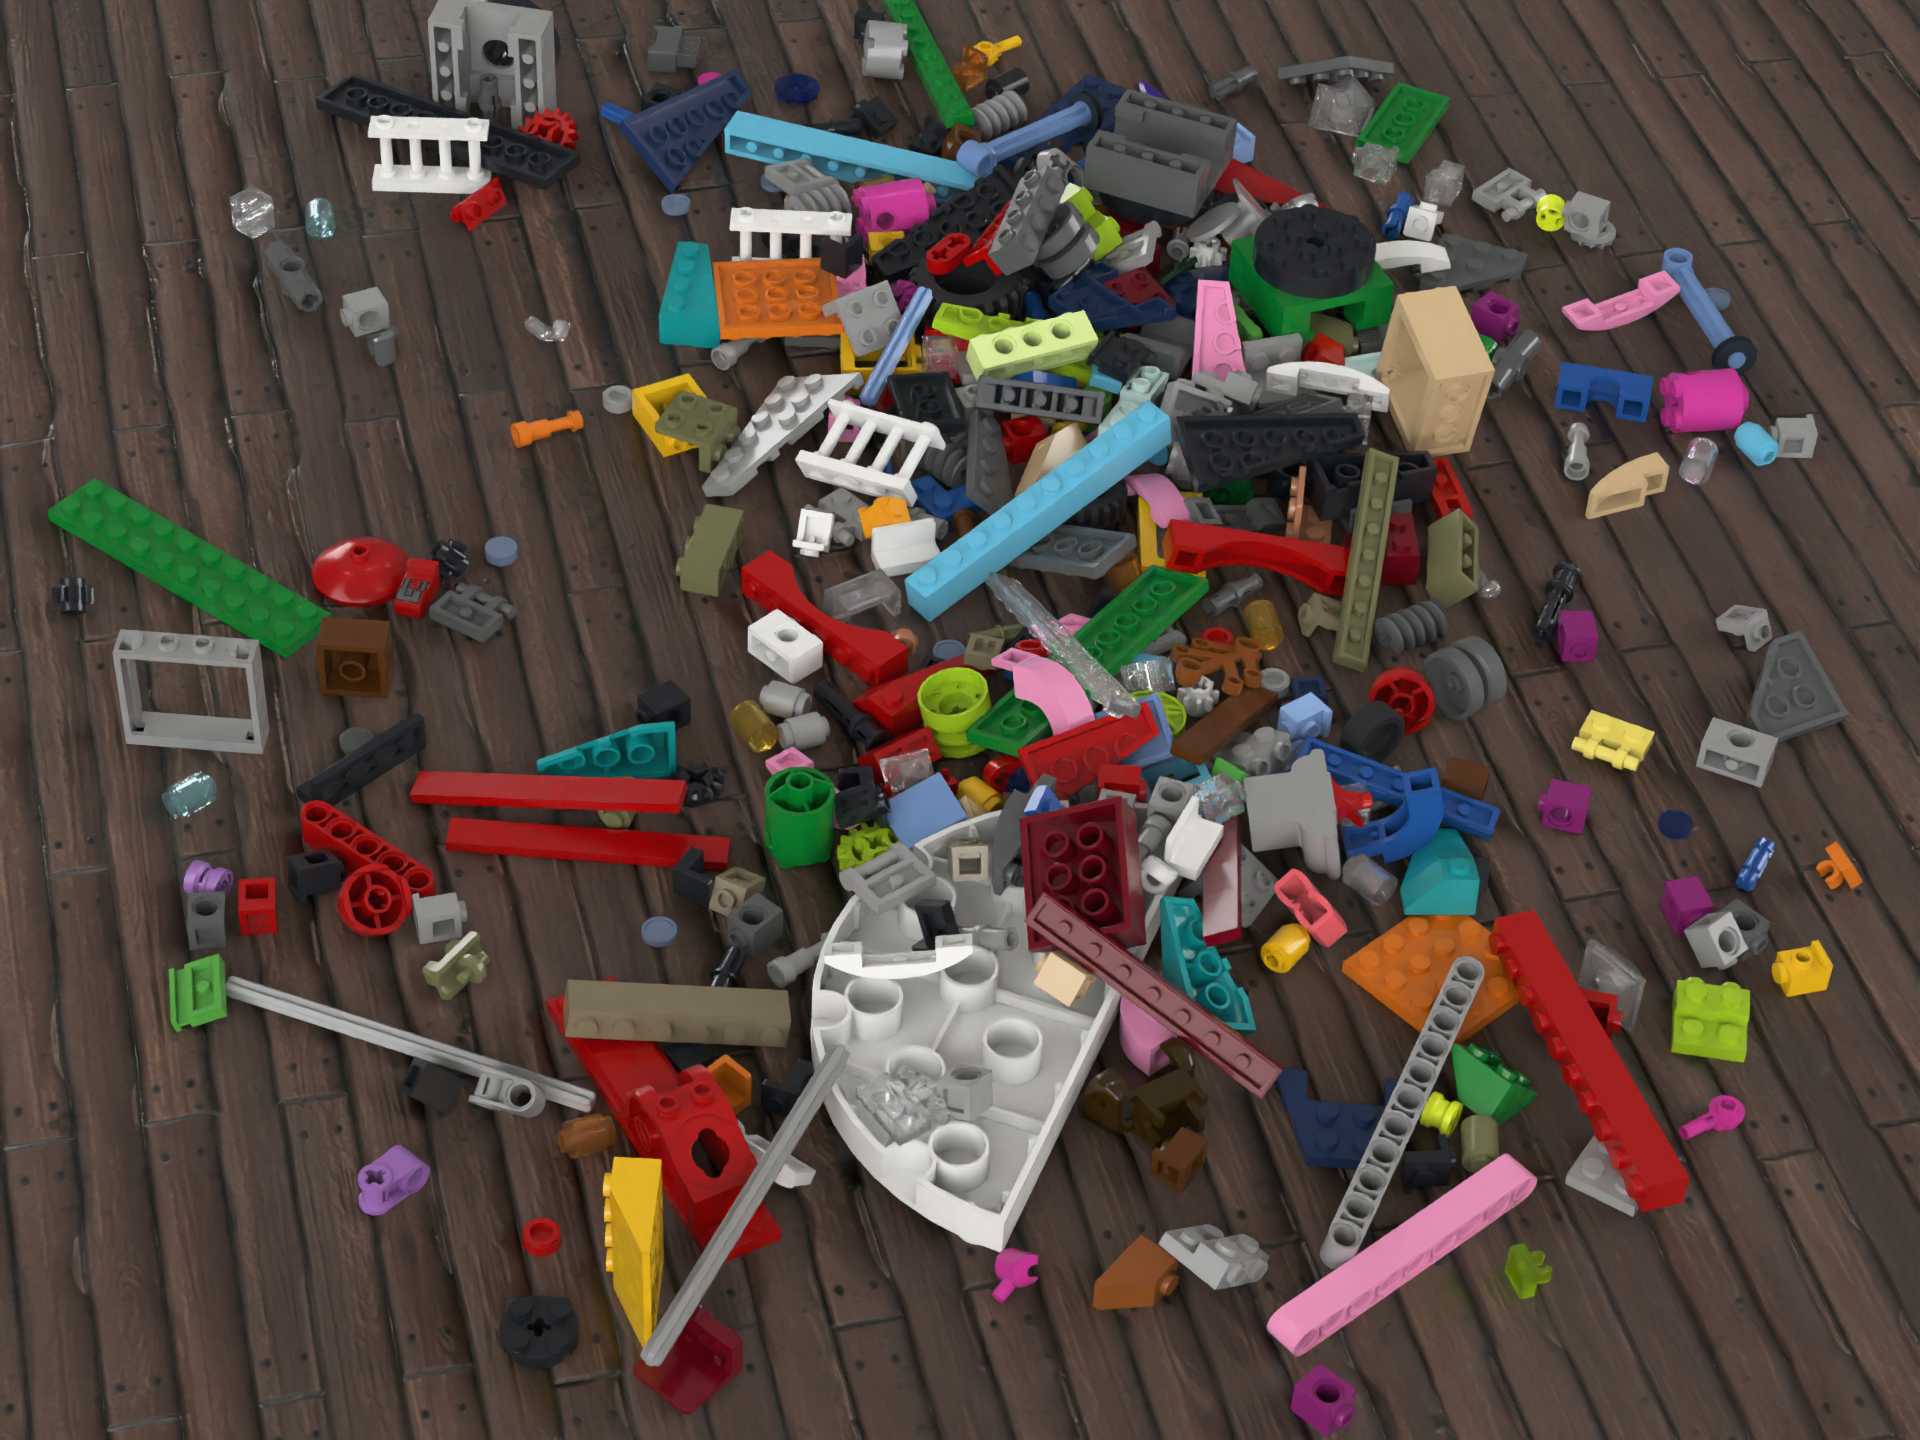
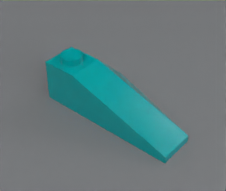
[536,721,676,779]
[1400,828,1480,915]
[1160,896,1256,1048]

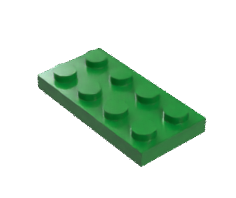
[1356,82,1450,165]

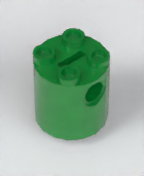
[764,767,835,869]

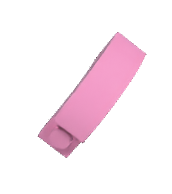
[1012,656,1095,736]
[1119,971,1177,1076]

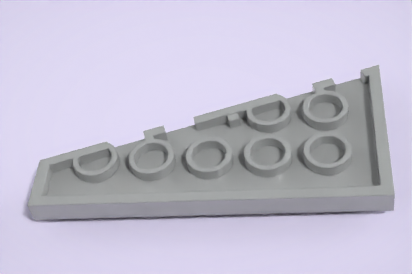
[702,373,864,497]

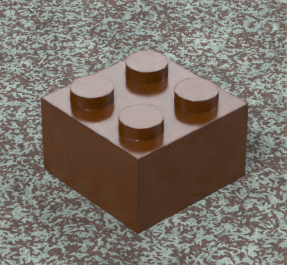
[316,617,395,698]

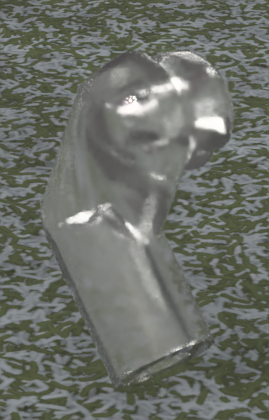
[525,316,570,341]
[1477,564,1500,600]

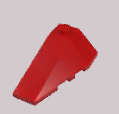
[850,654,990,739]

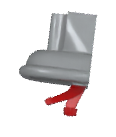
[1243,749,1373,880]

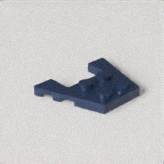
[1048,259,1177,332]
[1274,1068,1399,1170]

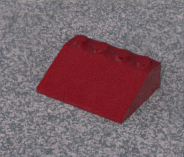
[1019,796,1147,953]

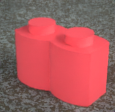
[1274,868,1348,948]

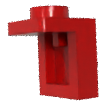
[1580,988,1623,1040]

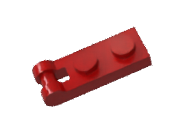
[1430,457,1473,521]

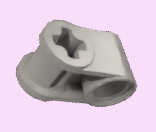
[468,1065,546,1118]

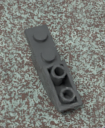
[992,773,1058,896]

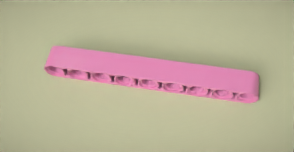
[1267,1153,1537,1357]

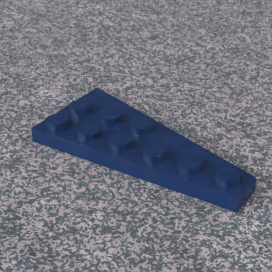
[618,70,752,193]
[997,74,1127,170]

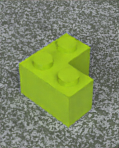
[1059,183,1123,262]

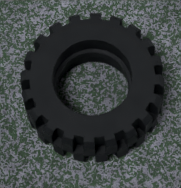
[909,256,1024,337]

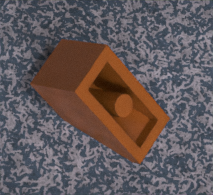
[1092,1235,1179,1310]

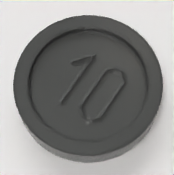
[339,727,374,754]

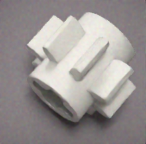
[1189,237,1227,269]
[1176,676,1219,717]

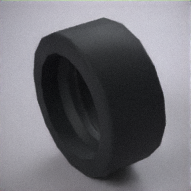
[1340,701,1405,763]

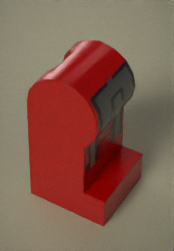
[394,557,440,619]

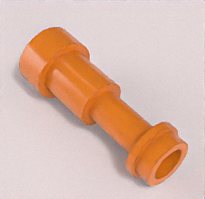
[511,410,583,448]

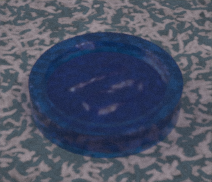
[1658,810,1693,839]

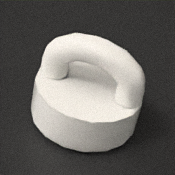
[1141,855,1178,895]

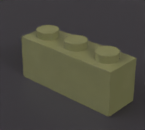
[676,504,744,597]
[1426,508,1479,609]

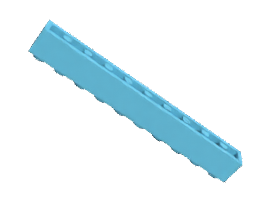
[724,110,979,204]
[904,400,1172,622]

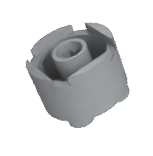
[862,20,908,80]

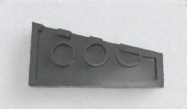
[965,408,1015,515]

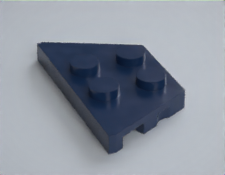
[1164,264,1231,318]

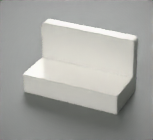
[871,518,940,578]
[1164,796,1224,881]

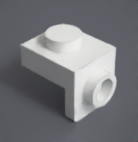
[1403,201,1444,242]
[792,509,835,558]

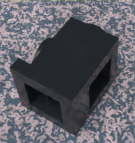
[287,848,345,902]

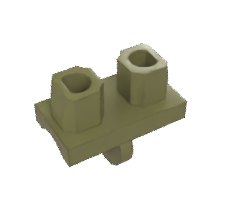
[422,931,490,1001]

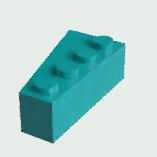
[659,241,720,348]

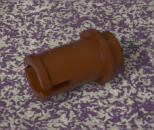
[952,508,977,538]

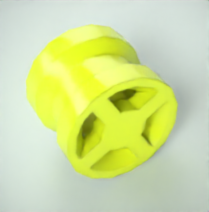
[1536,194,1565,232]
[1420,1091,1464,1137]

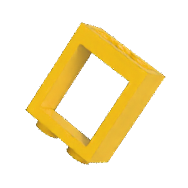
[840,333,923,395]
[632,373,707,457]

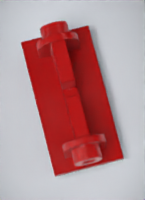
[450,177,508,231]

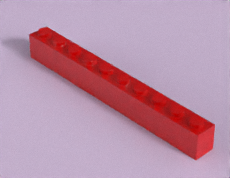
[1488,910,1690,1212]

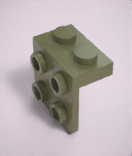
[655,391,740,474]

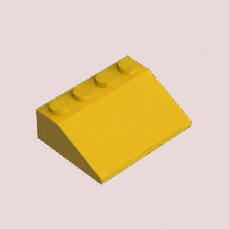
[603,1157,664,1348]

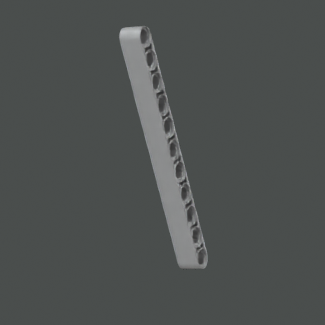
[1320,956,1485,1270]

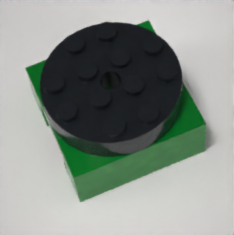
[1228,204,1395,343]

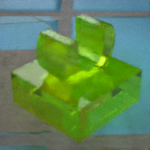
[1505,1243,1553,1300]

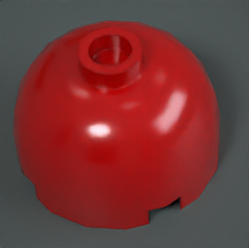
[1368,666,1436,736]
[337,864,412,937]

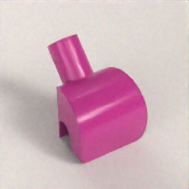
[991,1248,1038,1304]

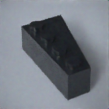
[1304,451,1438,522]

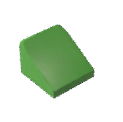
[1211,757,1253,794]

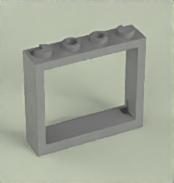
[112,629,270,754]

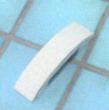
[1375,240,1451,273]
[1266,361,1390,413]
[824,933,973,979]

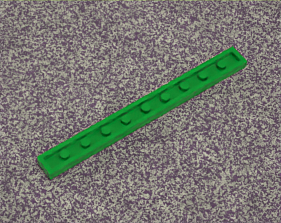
[880,0,974,128]

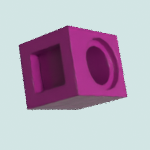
[1471,291,1520,343]
[1556,610,1599,662]
[1537,778,1592,835]
[1660,876,1714,936]
[1290,1363,1357,1437]

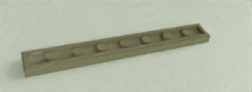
[1332,448,1399,673]

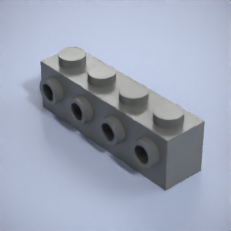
[988,165,1066,276]

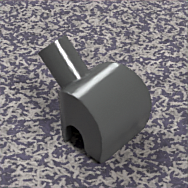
[367,326,399,366]

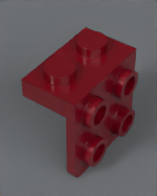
[1102,267,1176,329]
[633,1305,743,1415]

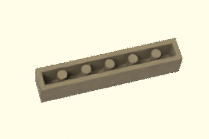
[563,979,791,1047]

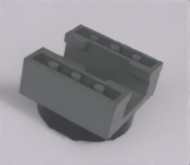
[1082,89,1238,227]

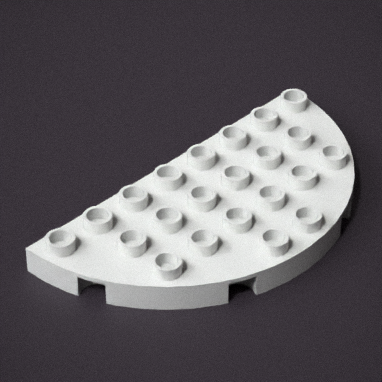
[810,800,1202,1252]

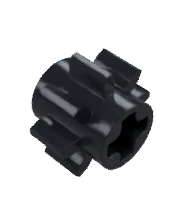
[429,538,470,579]
[52,577,94,615]

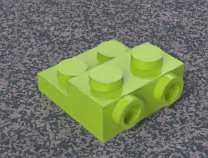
[1671,977,1750,1063]

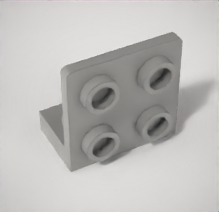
[821,280,902,357]
[1241,333,1316,408]
[1177,843,1279,928]

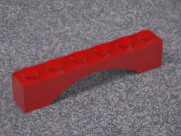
[1162,519,1350,597]
[741,550,908,686]

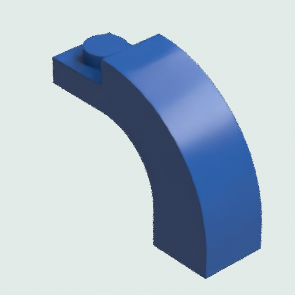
[1342,767,1444,864]

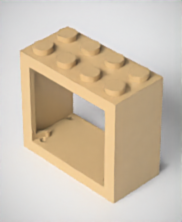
[1374,286,1495,457]

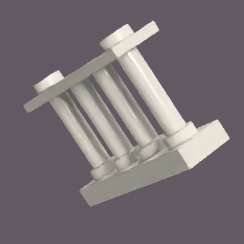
[368,115,492,194]
[730,207,852,261]
[795,399,946,507]

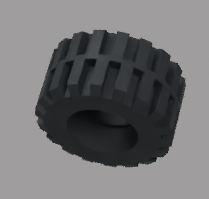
[1062,479,1128,532]

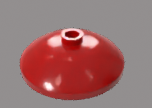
[312,537,409,608]

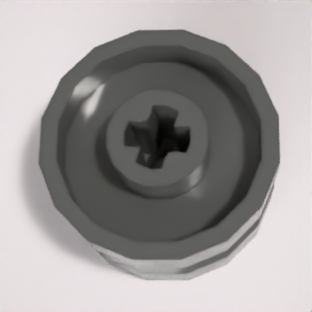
[1035,202,1100,280]
[1422,635,1507,721]

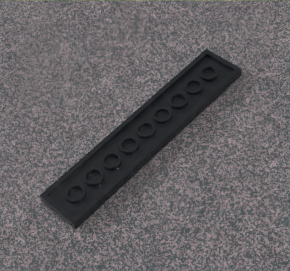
[315,73,581,190]

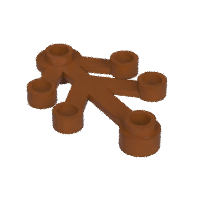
[1169,637,1263,696]

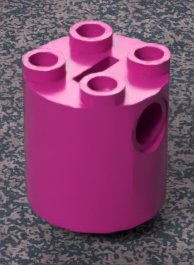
[853,178,937,244]
[1660,368,1749,434]

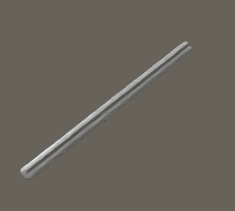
[225,976,597,1113]
[640,1044,850,1367]

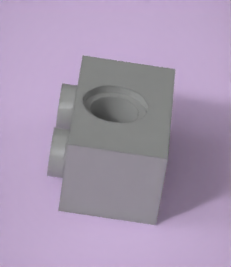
[1696,717,1779,788]

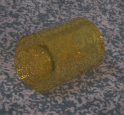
[1243,600,1284,651]
[729,700,779,752]

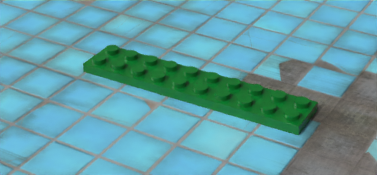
[48,478,332,658]
[966,565,1209,757]

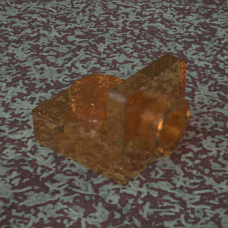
[949,45,988,92]

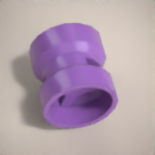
[183,859,233,898]

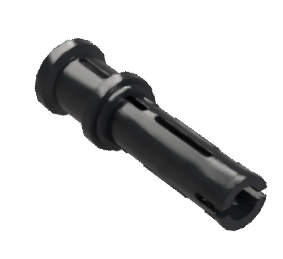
[1531,561,1582,643]
[813,680,893,752]

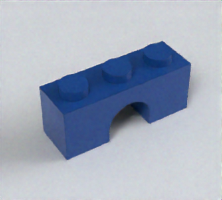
[1554,362,1654,423]

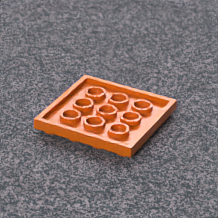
[712,257,843,341]
[1342,915,1519,1051]

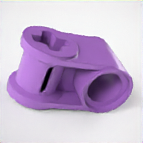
[358,1144,430,1215]

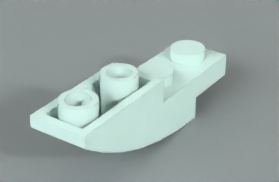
[1097,366,1169,437]

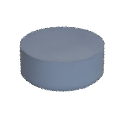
[485,536,518,567]

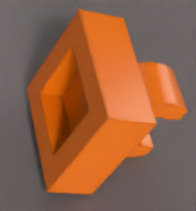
[1816,841,1863,889]

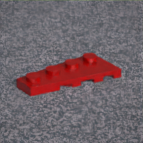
[1017,701,1160,800]

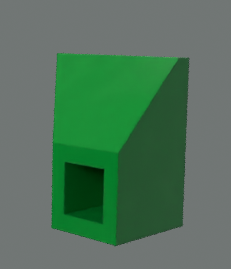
[1451,1043,1538,1126]

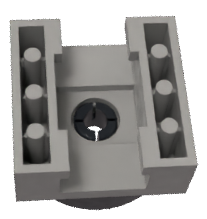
[428,0,561,130]

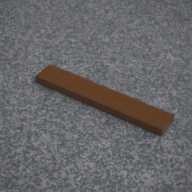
[1170,685,1279,766]

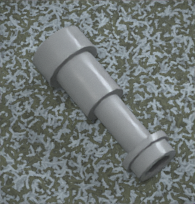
[711,338,766,370]
[1564,422,1590,481]
[1138,814,1173,865]
[767,932,829,988]

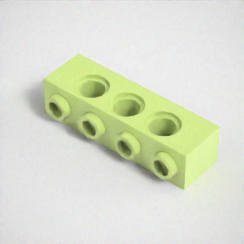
[966,310,1098,380]

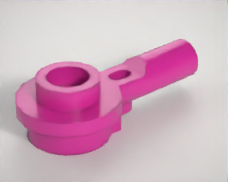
[1679,1095,1745,1140]

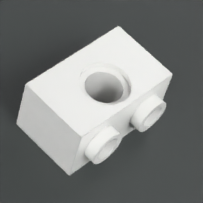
[748,609,823,685]

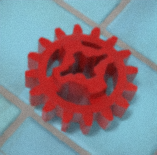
[518,108,579,150]

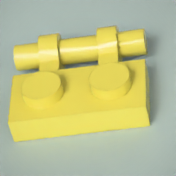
[1571,710,1655,772]

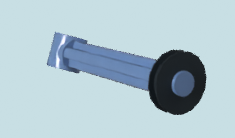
[956,90,1104,178]
[1661,248,1757,376]

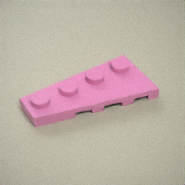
[1191,280,1246,382]

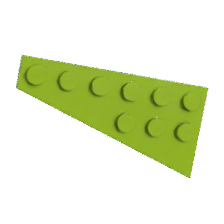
[931,303,1125,386]

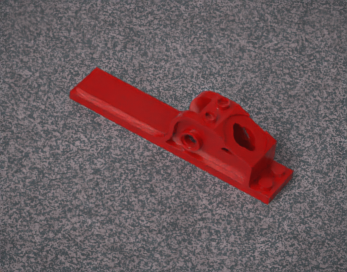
[546,976,781,1263]

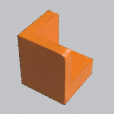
[706,1054,752,1115]

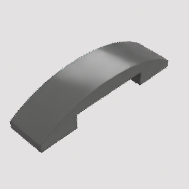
[1184,497,1287,534]

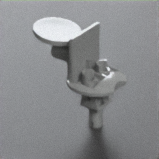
[1186,177,1319,247]

